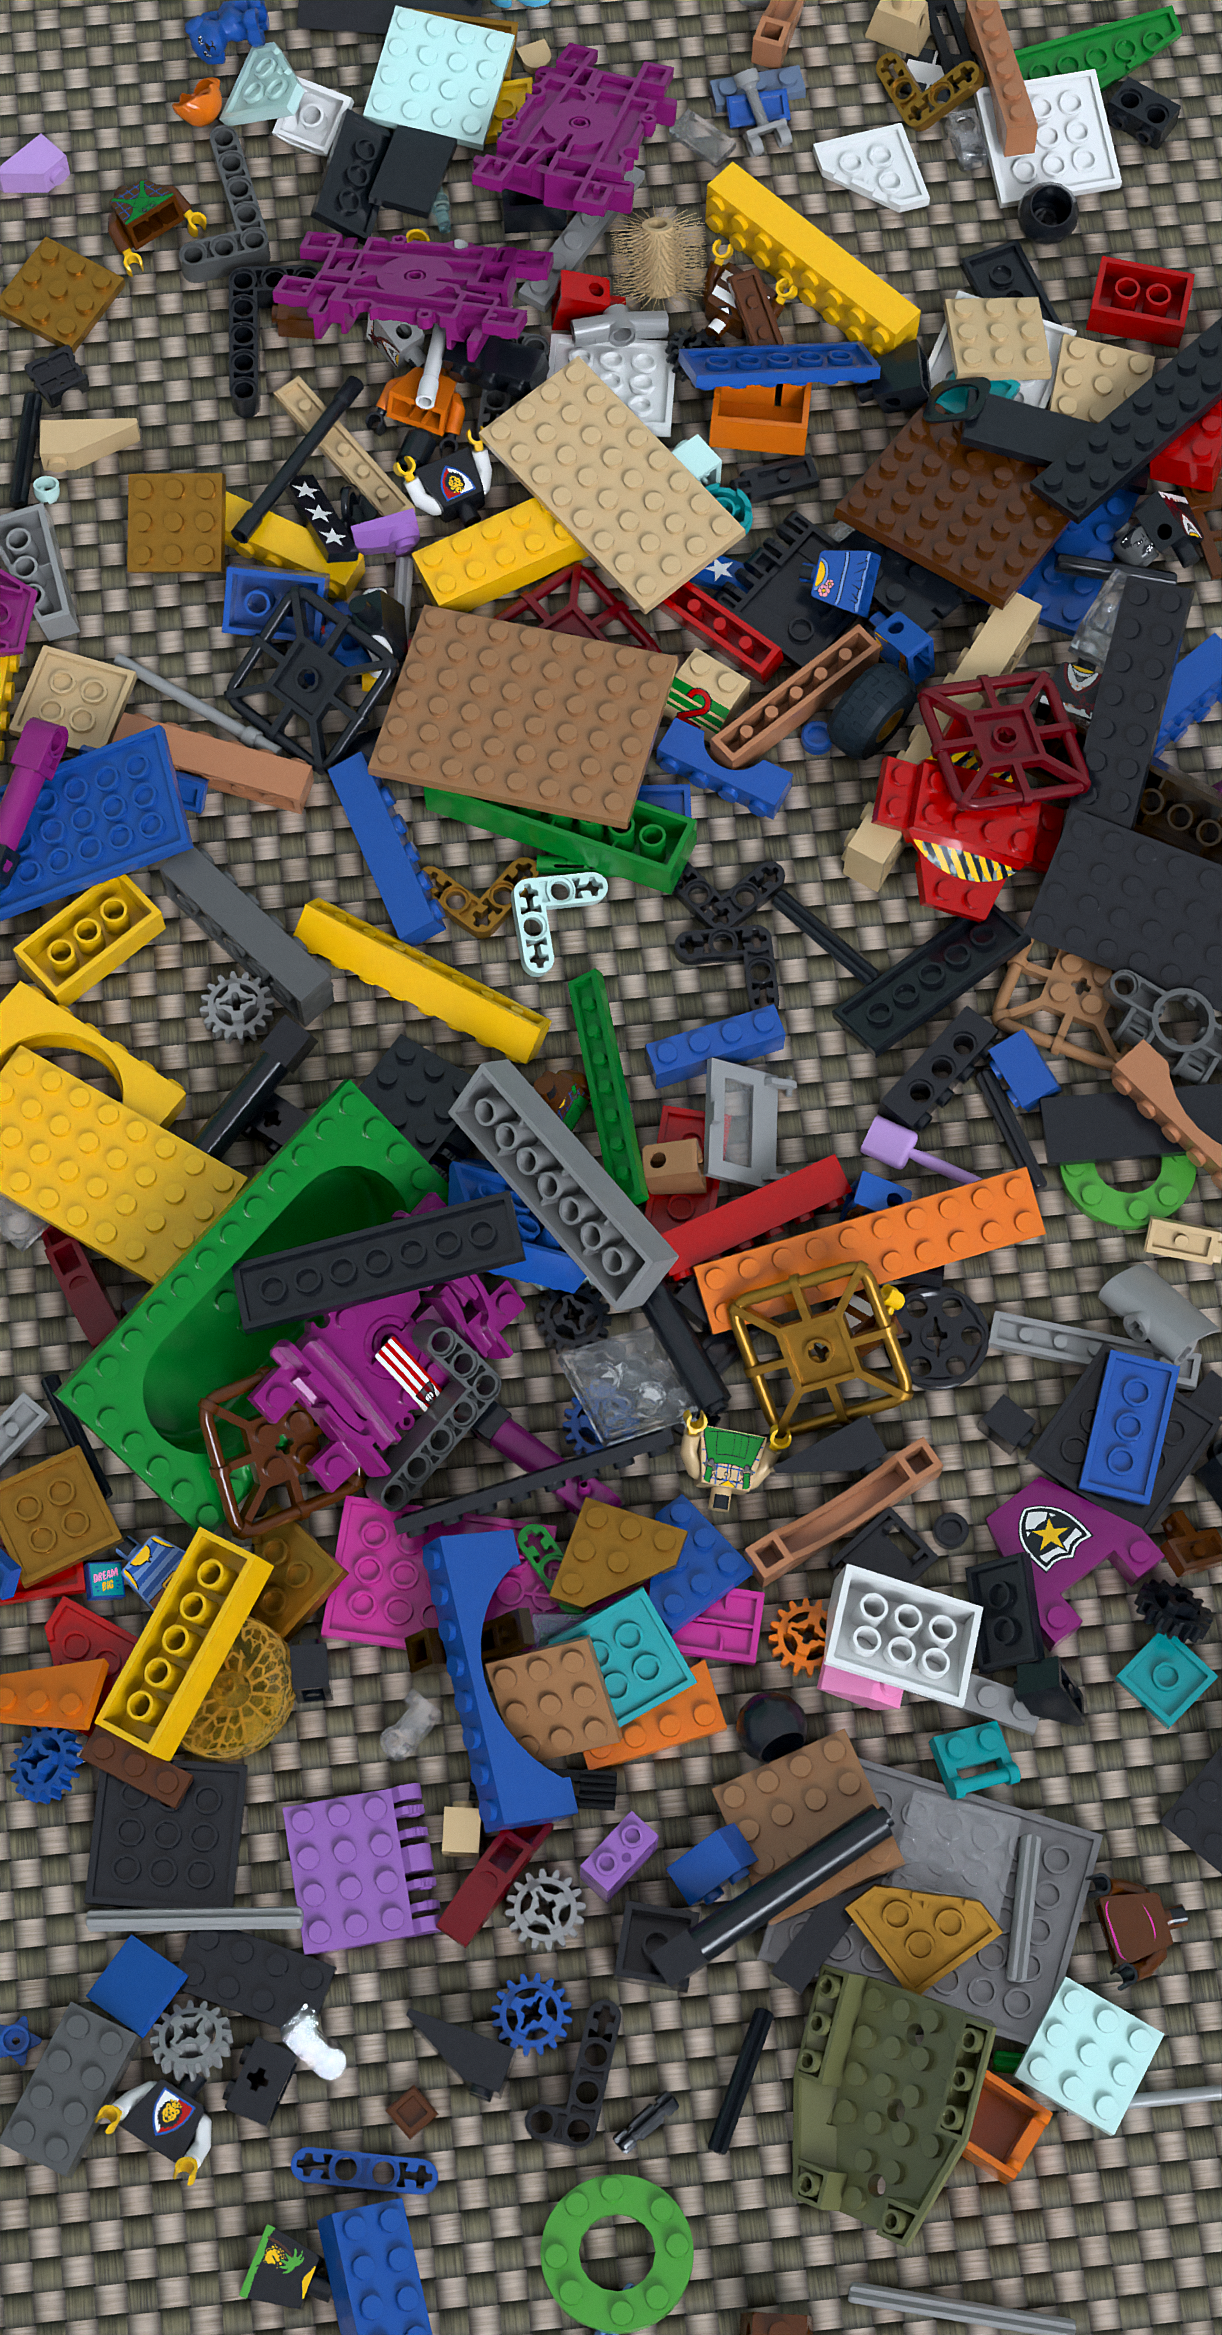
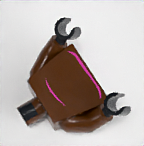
[1085,1873,1188,1991]

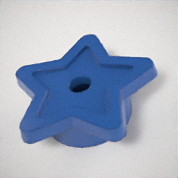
[0,2016,42,2066]

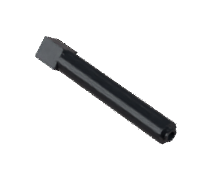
[189,1015,319,1161]
[640,1278,732,1417]
[649,1804,895,1991]

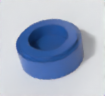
[801,720,833,755]

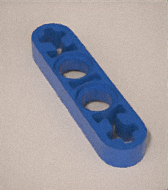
[291,2147,439,2195]

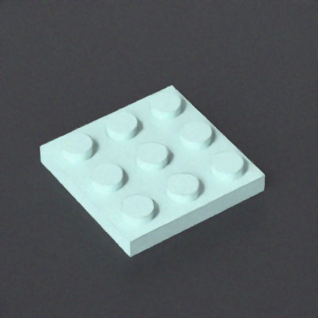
[1012,1976,1164,2136]

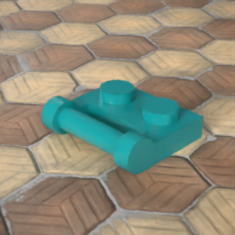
[928,1720,1021,1800]

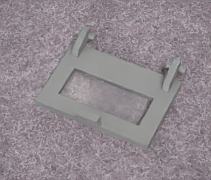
[703,1058,797,1189]

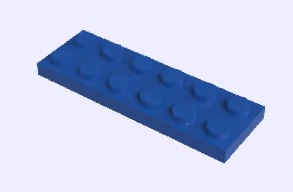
[678,341,881,390]

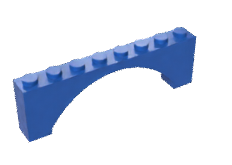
[422,1529,579,1833]

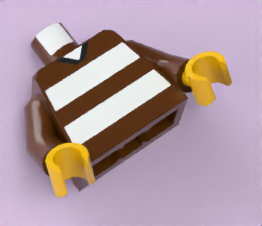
[702,239,798,341]
[814,1284,905,1359]

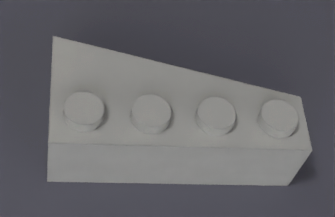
[0,503,80,641]

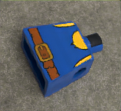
[867,612,935,687]
[839,1171,912,1221]

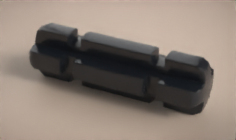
[613,2090,679,2154]

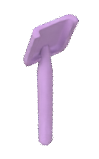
[860,1115,982,1185]

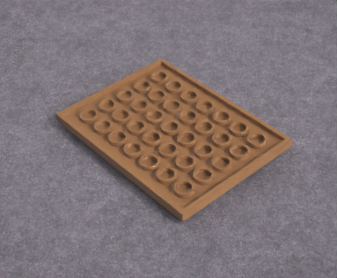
[368,605,678,830]

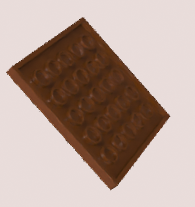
[833,403,1072,610]

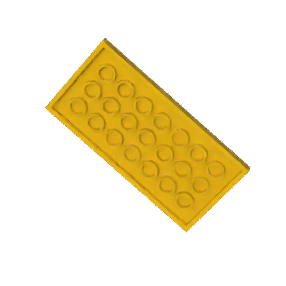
[0,1045,250,1285]

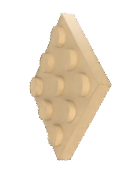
[943,297,1052,381]
[1048,334,1155,424]
[9,645,137,755]

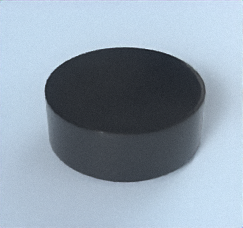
[932,1512,969,1550]

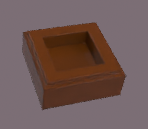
[385,2085,439,2140]

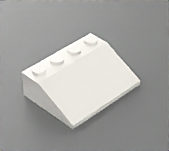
[823,1564,983,1708]

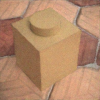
[442,1801,482,1858]

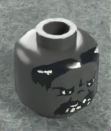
[1111,522,1159,567]

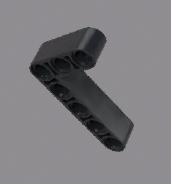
[229,265,319,418]

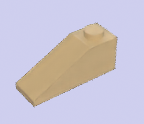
[40,418,141,472]

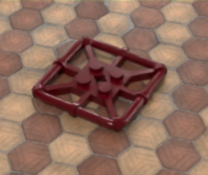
[492,562,662,653]
[917,670,1091,812]

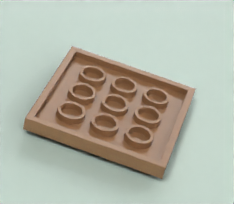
[711,1728,906,1926]

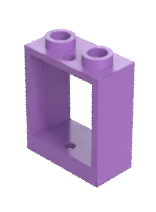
[580,1811,659,1904]

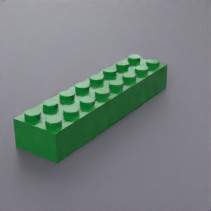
[423,786,697,895]

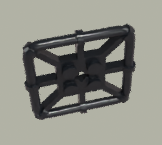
[224,584,399,775]

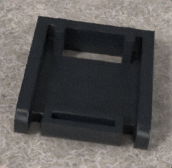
[827,1506,939,1584]

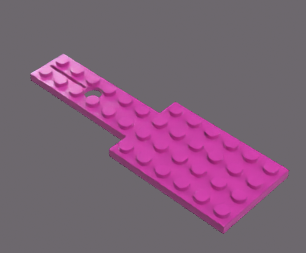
[321,1495,765,1666]

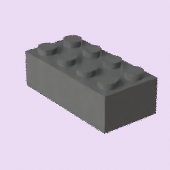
[0,2002,143,2179]

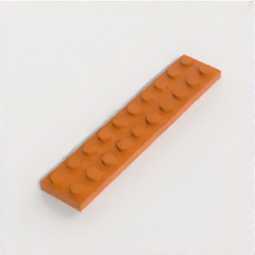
[692,1167,1046,1335]

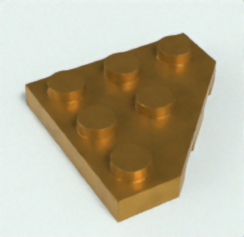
[549,1497,688,1611]
[249,1502,349,1654]
[845,1884,1003,1994]

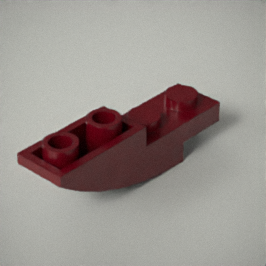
[38,1223,120,1349]
[436,1823,554,1949]

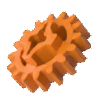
[768,1598,828,1678]

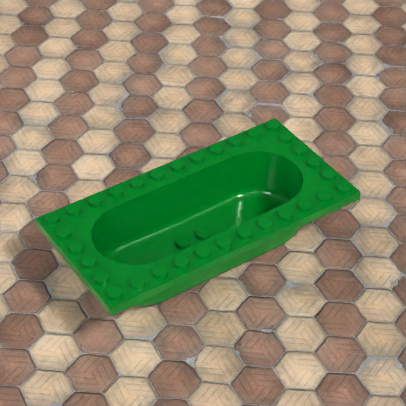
[52,1079,449,1533]

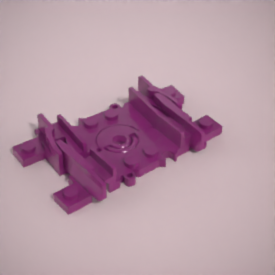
[472,42,677,217]
[273,231,554,362]
[247,1192,526,1493]

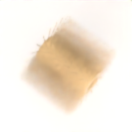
[610,205,706,311]

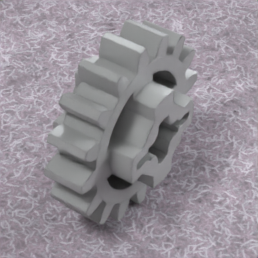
[200,971,275,1045]
[505,1868,586,1952]
[150,2000,233,2081]

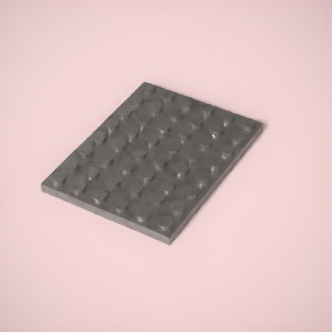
[757,1757,1103,2047]

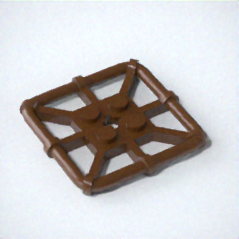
[197,1364,367,1540]

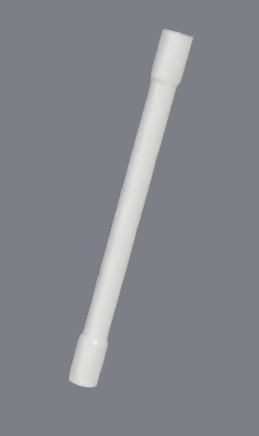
[415,239,468,409]

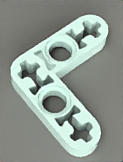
[511,872,608,977]

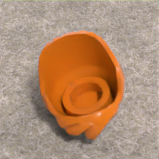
[172,77,222,127]

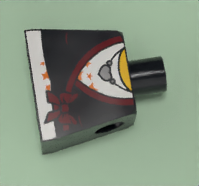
[1132,491,1204,568]
[1035,654,1102,722]

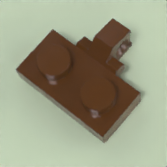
[1159,1510,1222,1578]

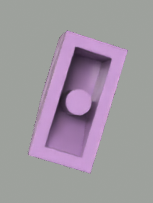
[0,133,70,193]

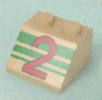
[662,648,751,746]

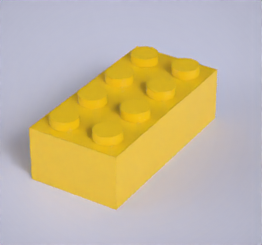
[13,874,166,1007]

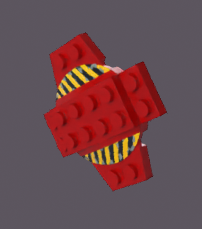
[871,717,1064,922]

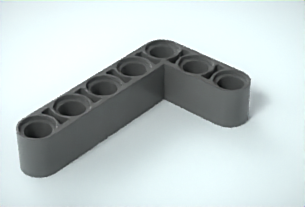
[179,125,271,283]
[365,1319,502,1512]

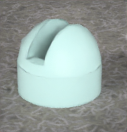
[33,476,60,504]

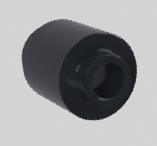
[396,428,437,475]

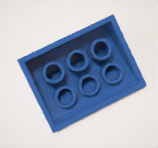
[448,1161,587,1293]

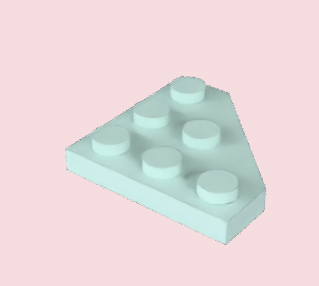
[219,42,305,126]

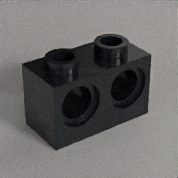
[1106,77,1181,150]

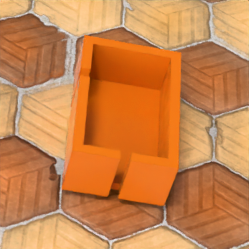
[709,382,812,456]

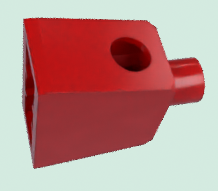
[551,270,626,331]

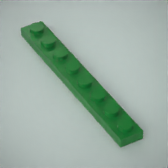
[568,968,649,1206]

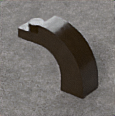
[405,1608,536,1673]

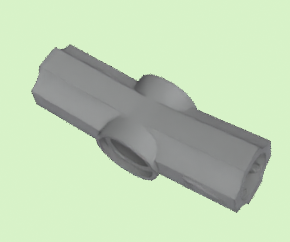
[570,304,669,347]

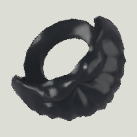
[340,483,378,534]

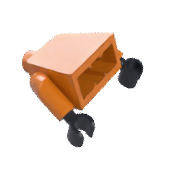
[365,367,465,458]

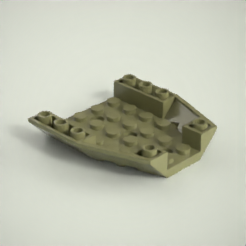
[792,1964,997,2247]

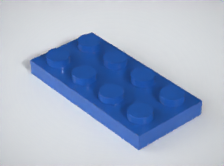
[1078,1350,1180,1506]

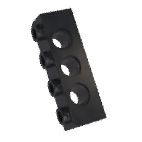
[877,1006,999,1133]

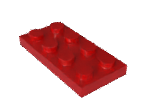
[644,1105,731,1234]

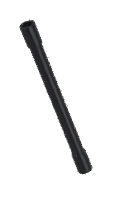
[231,376,364,544]

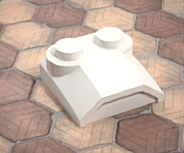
[272,76,354,157]

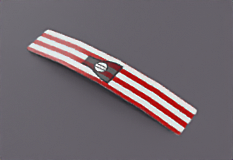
[375,1337,458,1415]

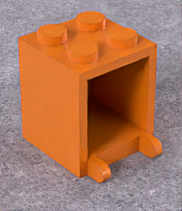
[961,2070,1053,2185]

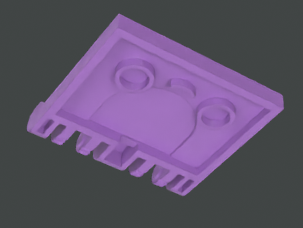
[282,1783,442,1956]

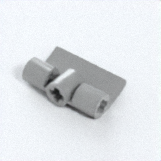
[1098,1263,1219,1366]

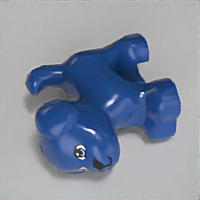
[184,0,270,65]

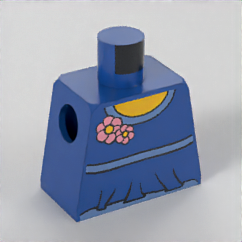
[799,550,881,618]

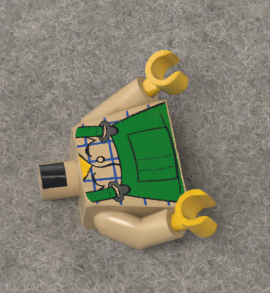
[680,1410,792,1512]

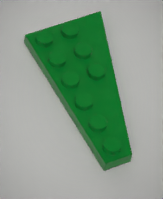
[1014,5,1183,93]

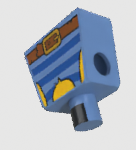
[115,1535,186,1613]

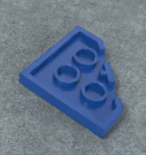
[649,1494,753,1636]

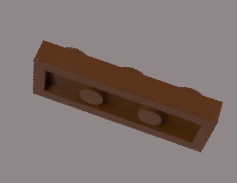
[79,1725,194,1810]

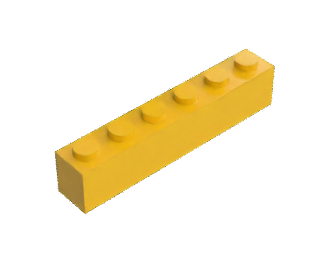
[225,491,366,601]

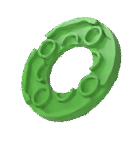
[1058,1155,1197,1230]
[540,2174,694,2334]

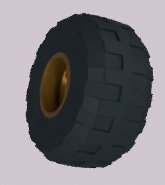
[827,663,918,760]

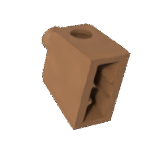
[641,1138,707,1195]

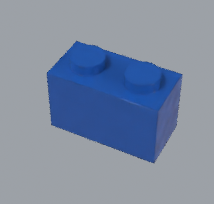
[988,1029,1063,1112]
[666,1822,759,1906]

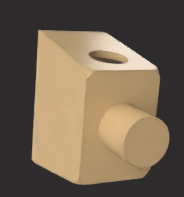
[865,0,930,57]

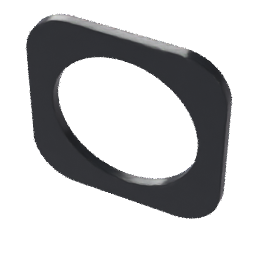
[923,377,991,424]

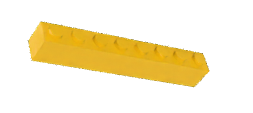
[293,897,552,1064]

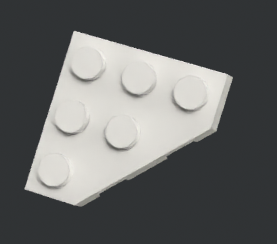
[813,123,930,213]

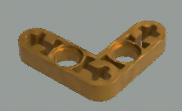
[876,52,985,132]
[421,857,539,939]

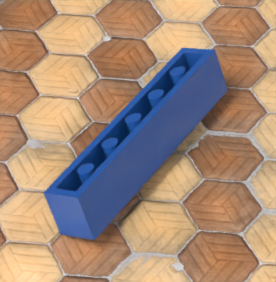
[327,751,446,947]

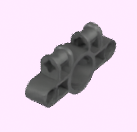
[1102,969,1222,1086]

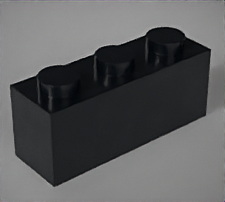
[442,334,550,399]

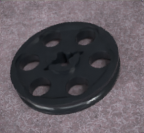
[884,1286,989,1391]

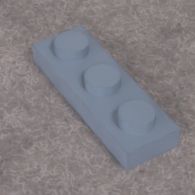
[709,65,806,113]

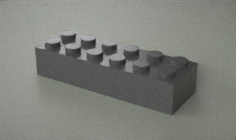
[160,847,335,1027]

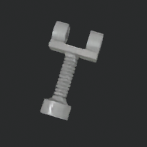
[733,68,793,158]

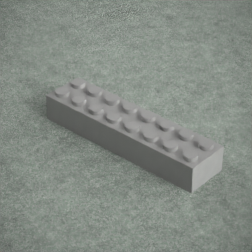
[448,1059,679,1311]

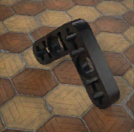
[672,861,785,929]
[674,925,780,1012]

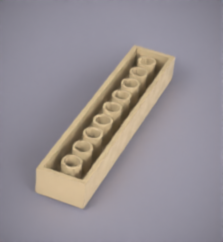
[841,593,1042,892]

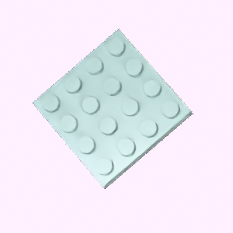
[363,6,515,151]

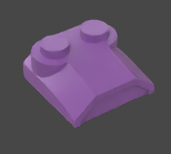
[351,508,420,557]

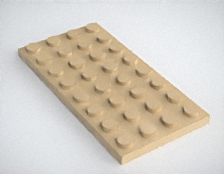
[479,356,746,615]

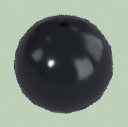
[1017,181,1079,246]
[736,1691,808,1764]

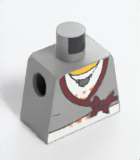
[366,313,427,369]

